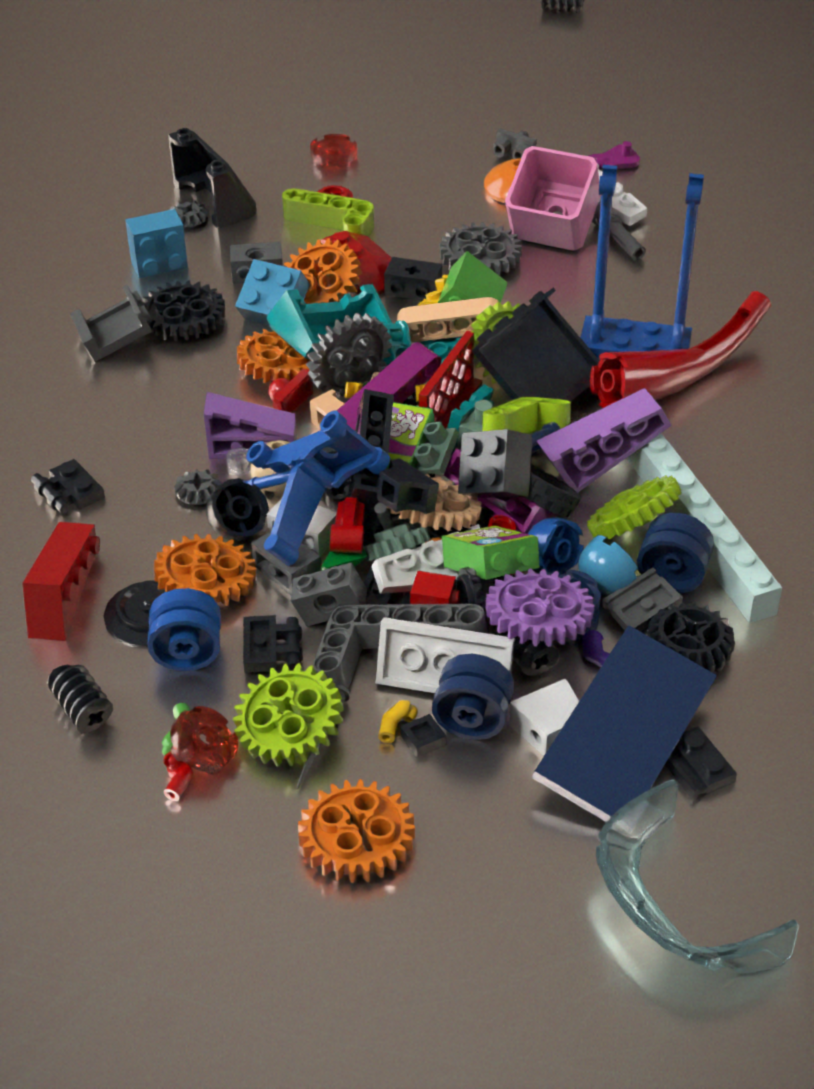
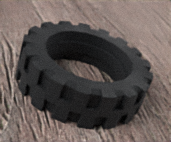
[524,464,582,518]

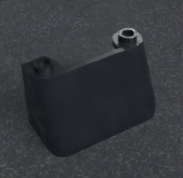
[168,128,257,229]

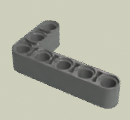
[313,604,490,688]

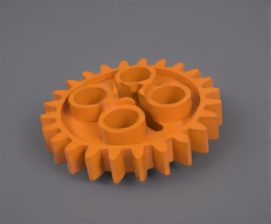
[284,238,362,304]
[237,329,311,383]
[154,534,256,606]
[298,779,415,883]

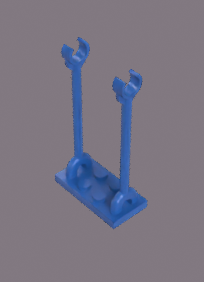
[580,164,704,358]

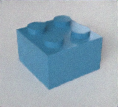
[125,209,188,278]
[235,259,310,326]

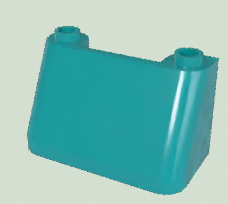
[267,284,393,360]

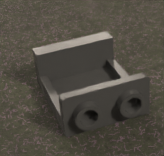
[70,285,152,362]

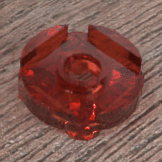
[310,134,357,168]
[170,706,239,775]

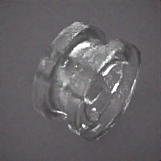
[226,448,251,476]

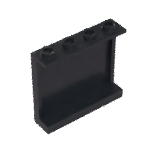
[472,287,599,402]

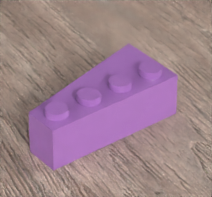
[537,388,672,493]

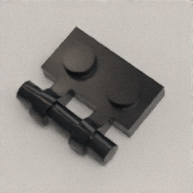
[31,459,105,514]
[243,615,303,673]

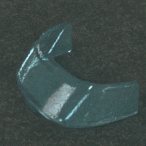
[596,779,799,973]

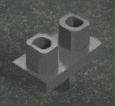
[493,128,537,159]

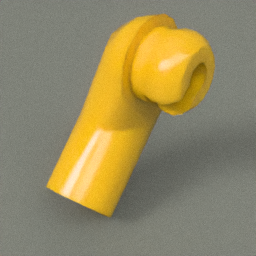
[378,700,418,743]

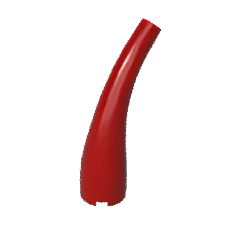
[590,291,771,408]

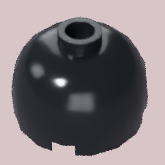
[206,478,269,541]

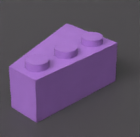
[204,392,297,459]

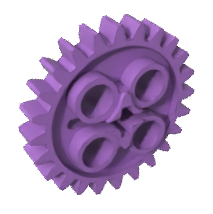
[486,569,594,647]

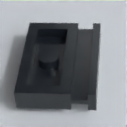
[665,726,737,800]

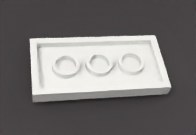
[375,617,515,693]

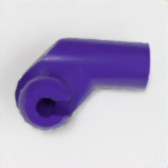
[581,630,610,667]

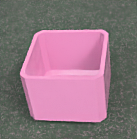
[505,146,601,251]

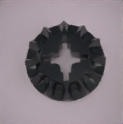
[456,567,486,612]

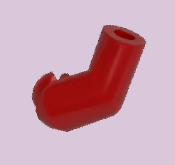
[163,751,193,801]

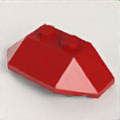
[314,231,392,295]

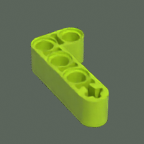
[282,188,374,237]
[482,397,571,434]

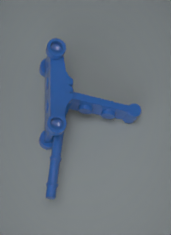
[243,410,390,566]

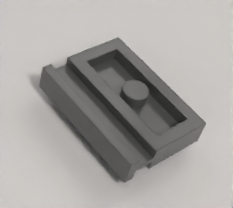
[602,568,682,631]

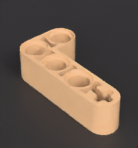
[397,297,499,343]

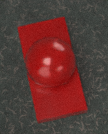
[268,368,313,413]

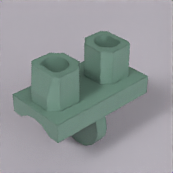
[414,422,459,475]

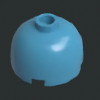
[578,535,640,597]

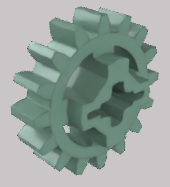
[363,523,430,561]

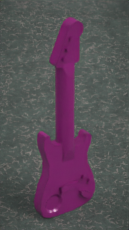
[588,141,640,169]

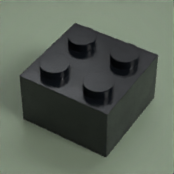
[458,429,532,499]

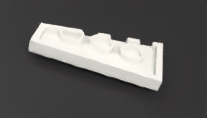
[371,524,480,594]

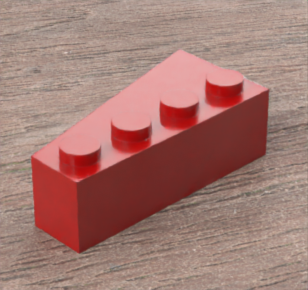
[22,522,100,641]

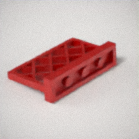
[419,331,483,429]

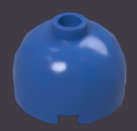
[528,517,584,574]

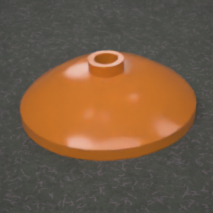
[484,158,521,203]

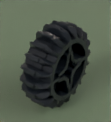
[646,602,735,673]

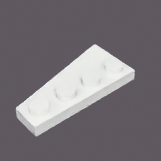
[598,165,647,226]

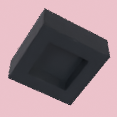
[400,714,447,758]

